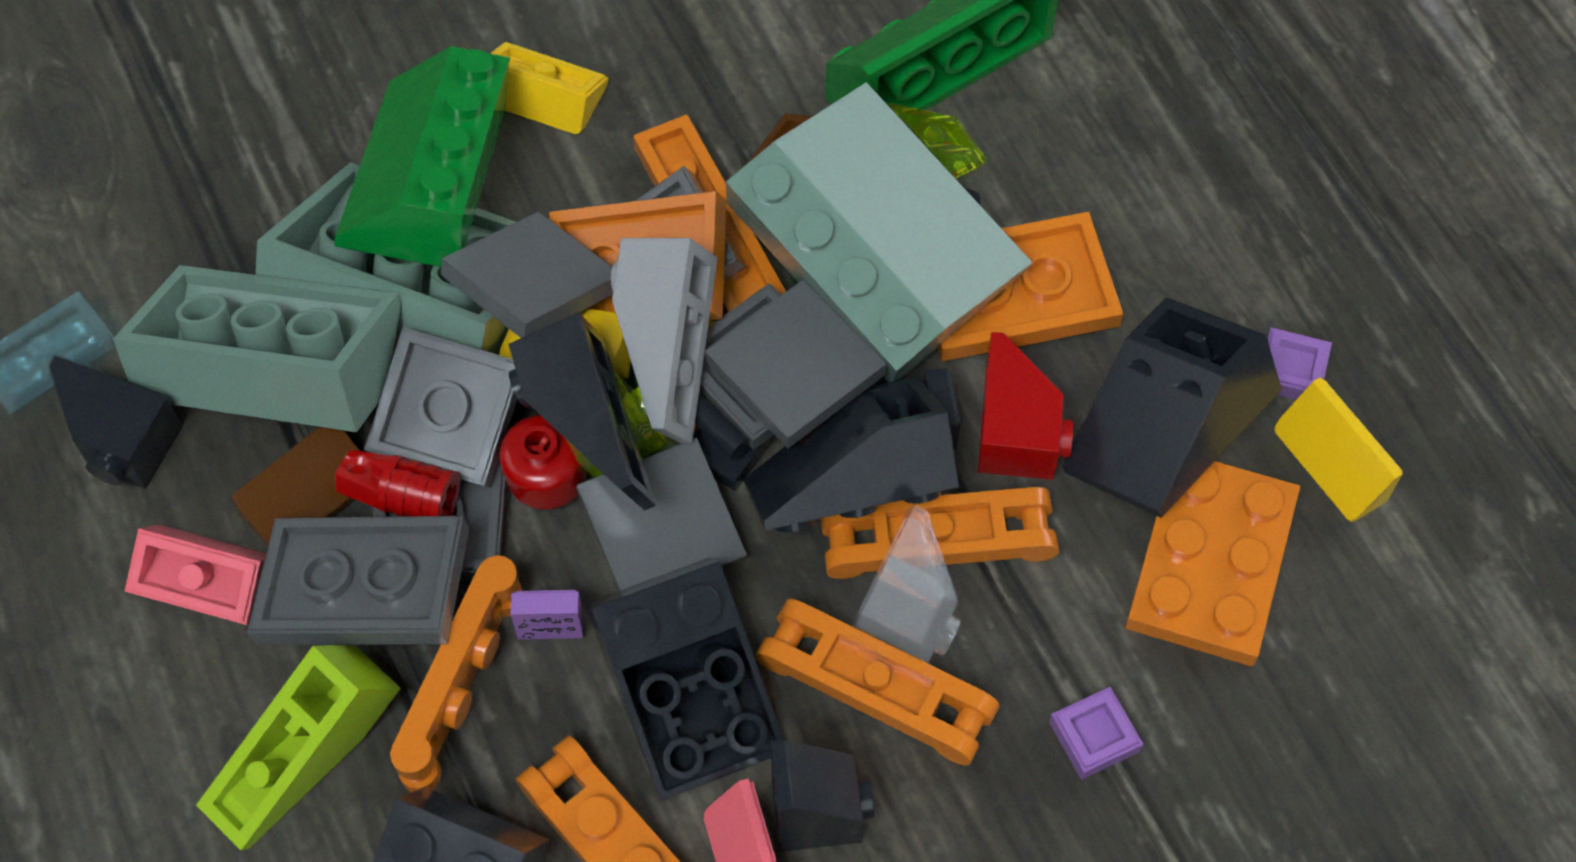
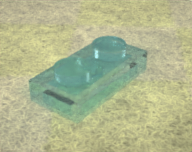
[0,291,115,414]

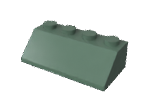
[113,265,401,432]

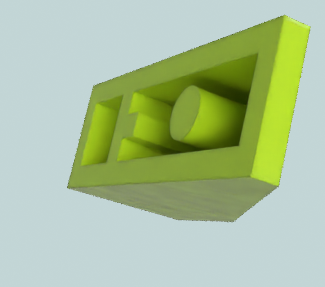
[196,645,401,851]

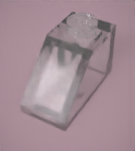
[851,505,961,663]

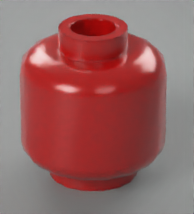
[499,415,588,510]

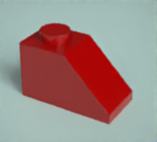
[977,332,1073,480]

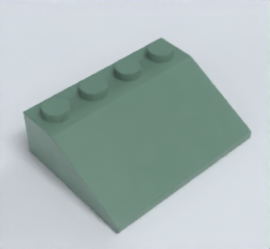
[726,82,1033,382]
[255,162,516,357]

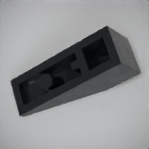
[508,312,656,511]

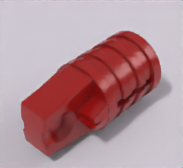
[335,450,460,517]

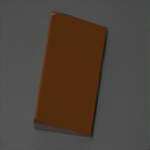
[231,427,360,546]

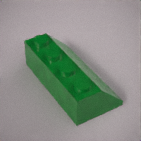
[825,0,1058,123]
[334,46,510,267]

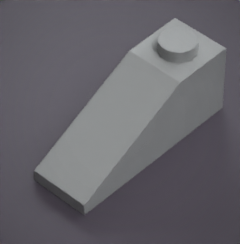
[611,238,717,444]

